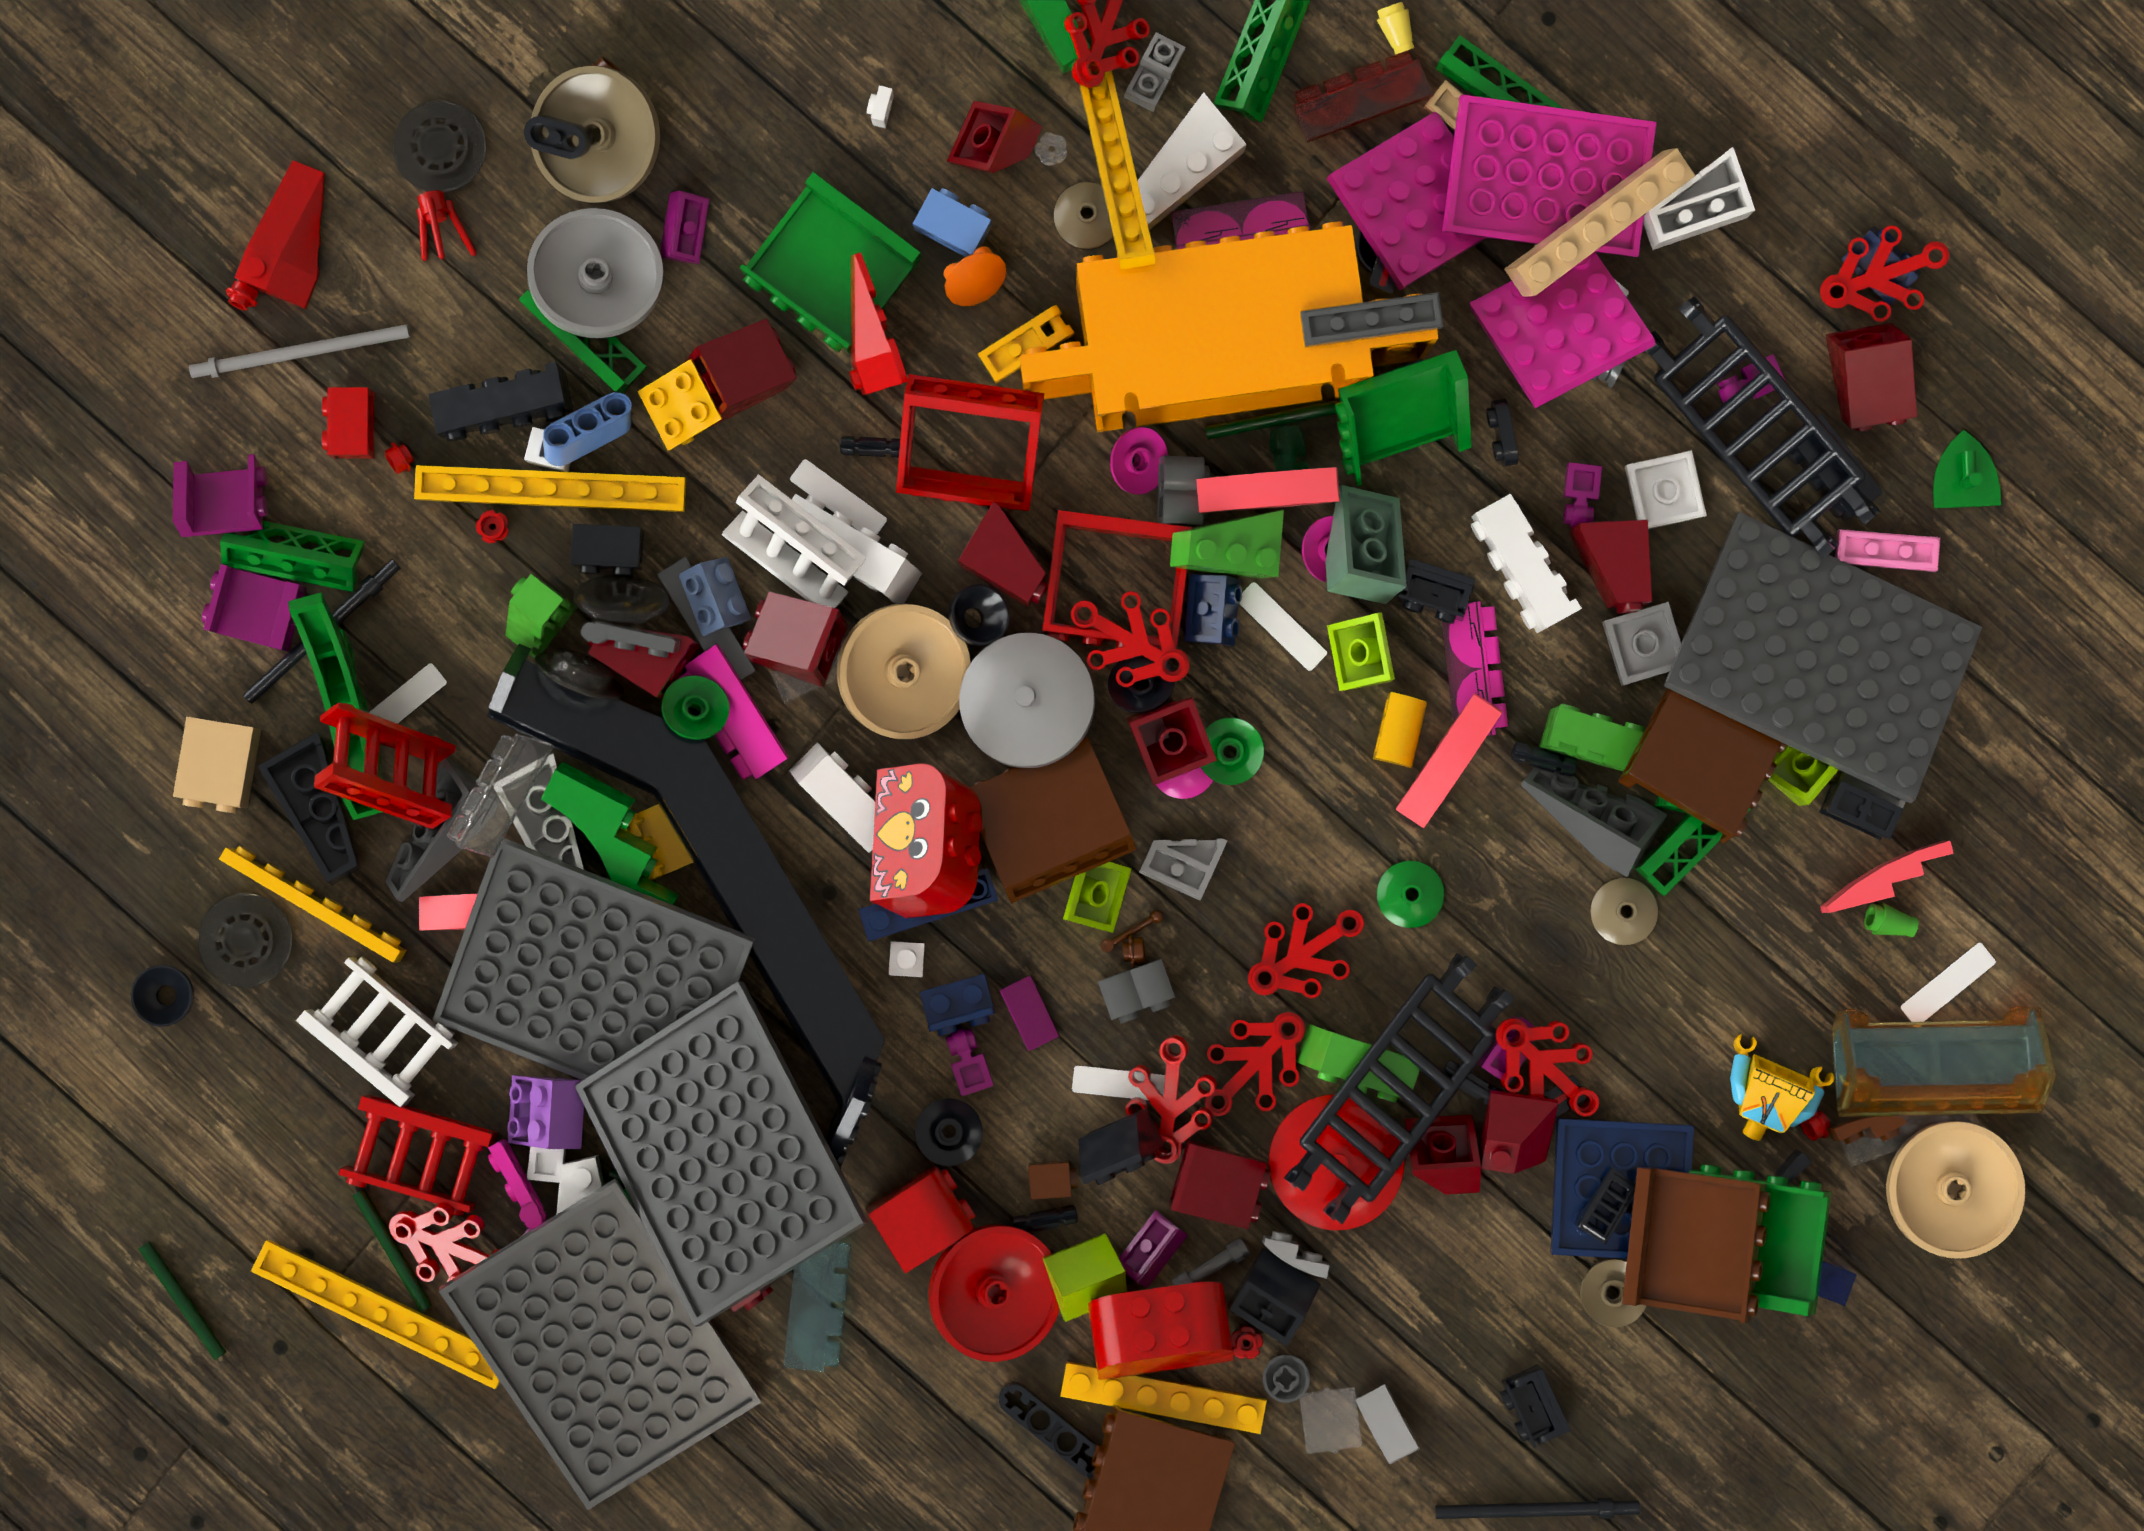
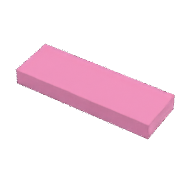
[1835,529,1940,572]

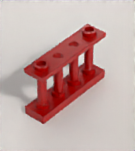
[314,702,456,829]
[338,1094,497,1216]

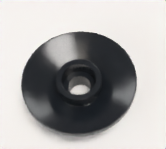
[1108,655,1175,714]
[915,1098,983,1166]

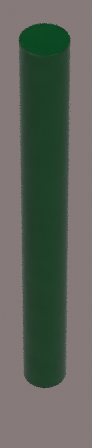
[1205,400,1337,440]
[352,1189,432,1312]
[138,1241,226,1360]

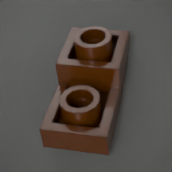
[1827,1116,1907,1144]

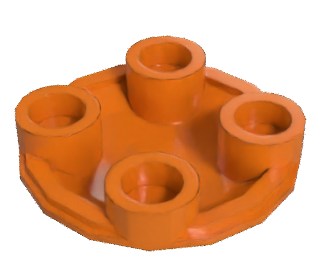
[943,247,1007,306]

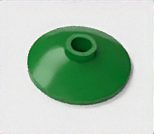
[661,676,730,740]
[1201,718,1264,785]
[1377,861,1444,928]

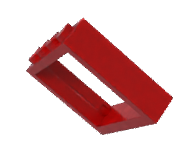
[896,374,1045,511]
[1043,510,1192,650]

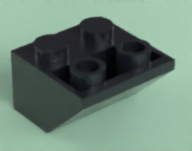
[1078,1108,1164,1185]
[1227,1248,1321,1346]

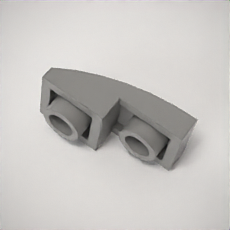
[1124,32,1186,112]
[1262,1231,1329,1279]
[1355,1384,1420,1464]

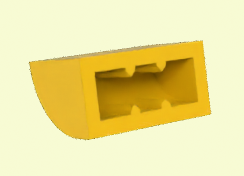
[1373,692,1427,768]

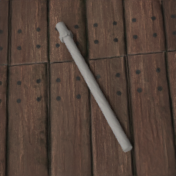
[189,324,410,378]

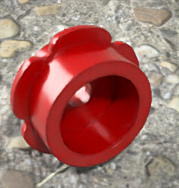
[226,281,259,311]
[384,442,414,474]
[476,510,509,544]
[1800,1110,1830,1141]
[1231,1326,1263,1359]

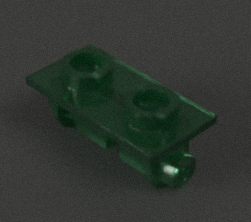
[1269,425,1308,472]

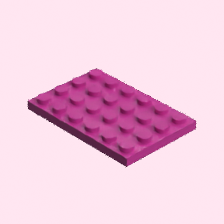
[1442,95,1657,257]

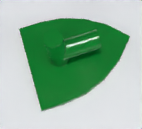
[1933,430,2001,509]

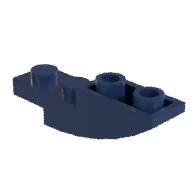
[858,868,998,942]

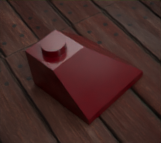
[947,101,1042,173]
[1126,697,1217,785]
[1479,1090,1559,1174]
[1405,1115,1481,1195]

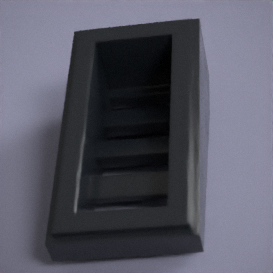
[1574,1167,1636,1245]

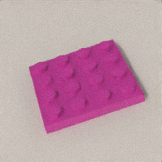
[1326,112,1486,291]
[1470,252,1655,408]

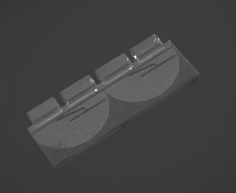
[447,734,553,858]

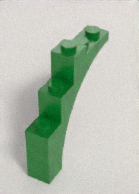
[288,592,383,820]
[541,762,679,907]

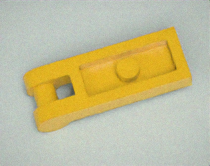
[978,305,1075,384]

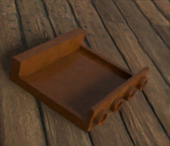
[1618,688,1787,843]
[971,737,1137,904]
[1622,1166,1771,1323]
[1073,1405,1235,1531]

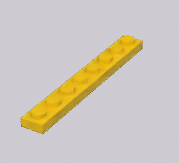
[1079,69,1155,270]
[414,465,686,512]
[251,1239,500,1389]

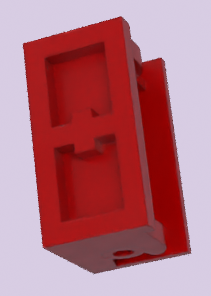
[322,387,375,459]

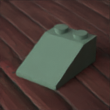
[1325,485,1407,604]

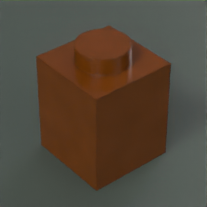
[1028,1160,1078,1200]

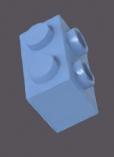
[913,188,992,257]

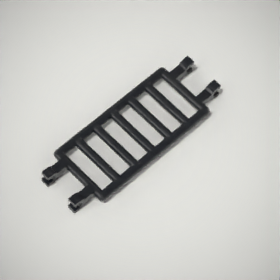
[1646,296,1880,558]
[1284,953,1515,1224]

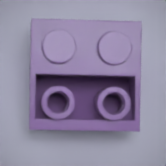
[507,1075,584,1149]

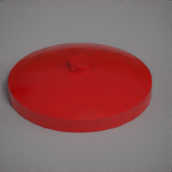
[1268,1094,1404,1230]
[928,1224,1060,1362]

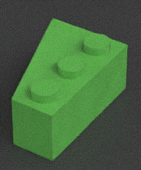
[1170,510,1284,579]
[505,574,578,660]
[1539,704,1645,772]
[1296,1024,1420,1103]

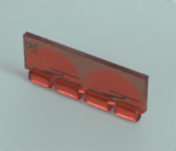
[1293,51,1433,143]

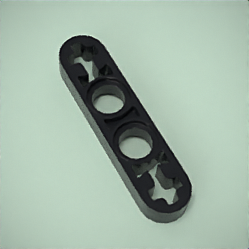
[999,1382,1097,1479]

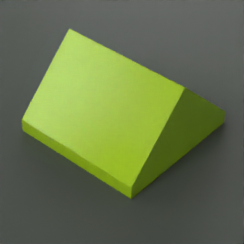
[1327,612,1395,691]
[1768,745,1839,806]
[1063,862,1132,933]
[1042,1233,1127,1322]

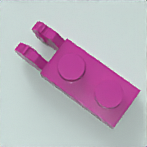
[488,1139,547,1230]

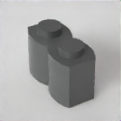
[1157,456,1210,526]
[1098,958,1175,1024]

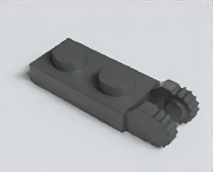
[580,621,681,658]

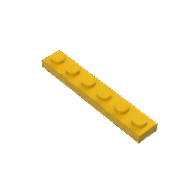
[219,845,407,963]
[1060,1361,1267,1434]

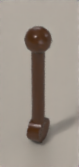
[1101,910,1163,953]

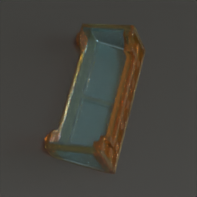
[1832,1006,2056,1117]

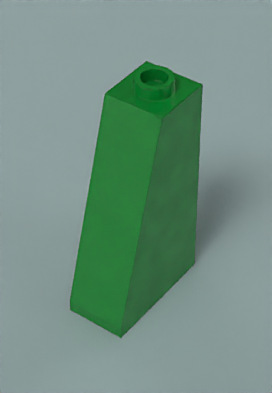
[1019,0,1090,74]

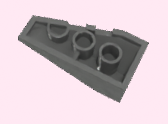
[385,758,501,902]
[1521,767,1667,877]

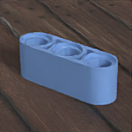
[543,392,631,466]

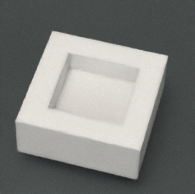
[867,85,894,128]
[889,941,925,977]
[527,1146,566,1183]

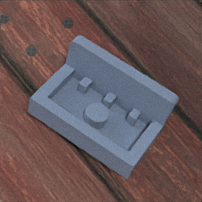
[679,557,751,636]

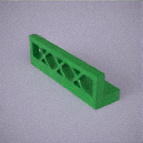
[1213,0,1310,123]
[1436,35,1564,109]
[518,290,647,394]
[220,520,364,592]
[1635,808,1751,896]

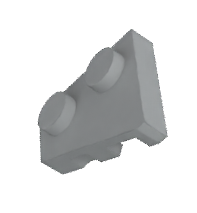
[1139,838,1228,901]

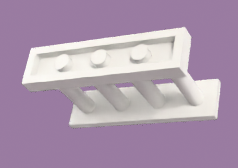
[722,474,867,608]
[296,956,458,1107]

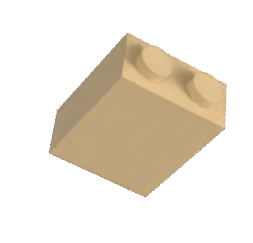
[173,717,261,814]

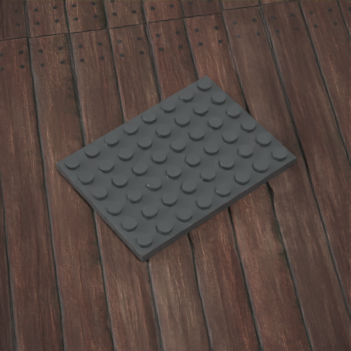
[1664,512,1982,804]
[432,837,755,1080]
[575,981,868,1327]
[439,1178,762,1510]

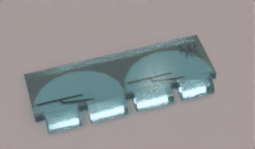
[784,1242,851,1372]

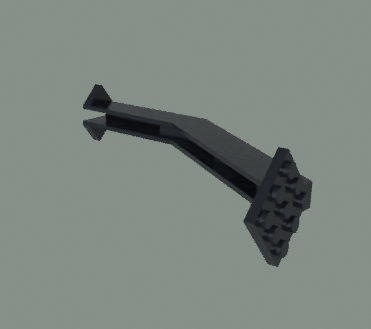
[487,644,885,1169]

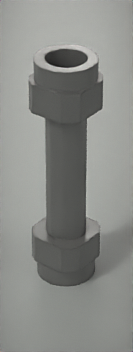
[1171,1237,1250,1285]

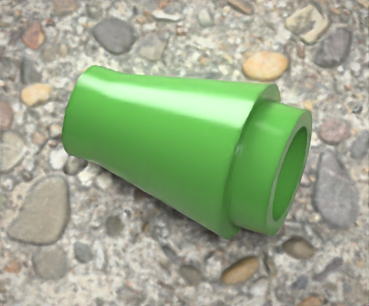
[1864,902,1919,937]

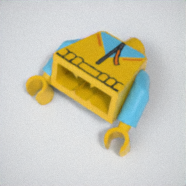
[1730,1034,1835,1141]

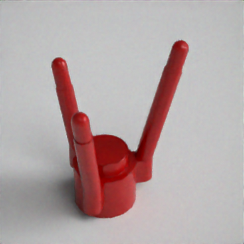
[416,190,477,261]

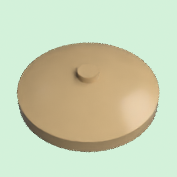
[837,604,971,739]
[1886,1121,2025,1259]

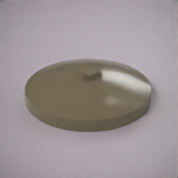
[531,66,660,203]

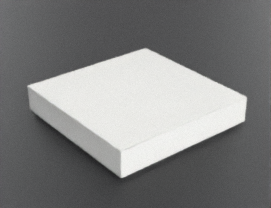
[1625,451,1707,529]

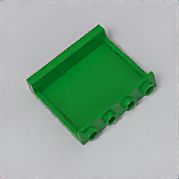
[740,172,922,354]
[1335,350,1472,486]
[1689,1164,1832,1316]

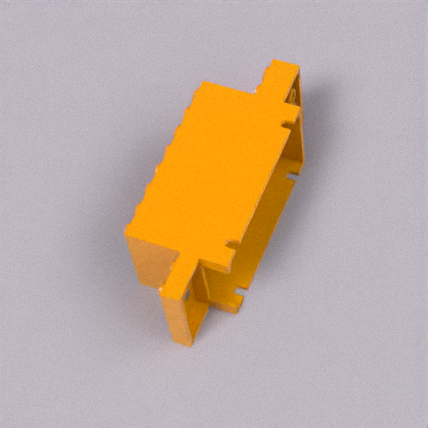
[1020,221,1438,433]

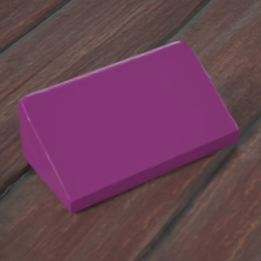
[660,190,710,264]
[1000,976,1059,1052]
[1119,1210,1187,1288]

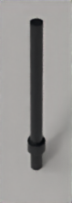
[243,559,401,704]
[1435,1498,1640,1519]

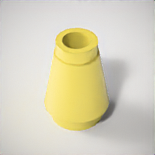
[1377,2,1414,55]

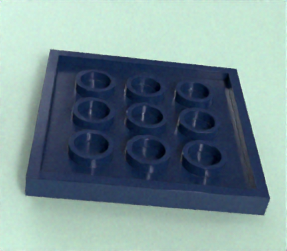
[1550,1118,1694,1259]

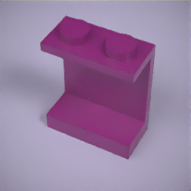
[172,454,268,537]
[201,564,307,652]

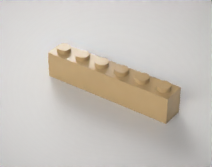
[1504,148,1695,297]

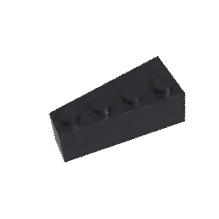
[428,362,574,441]
[258,732,361,886]

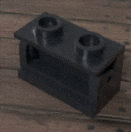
[571,524,644,576]
[1398,558,1475,624]
[1819,781,1903,840]
[1500,1364,1571,1448]

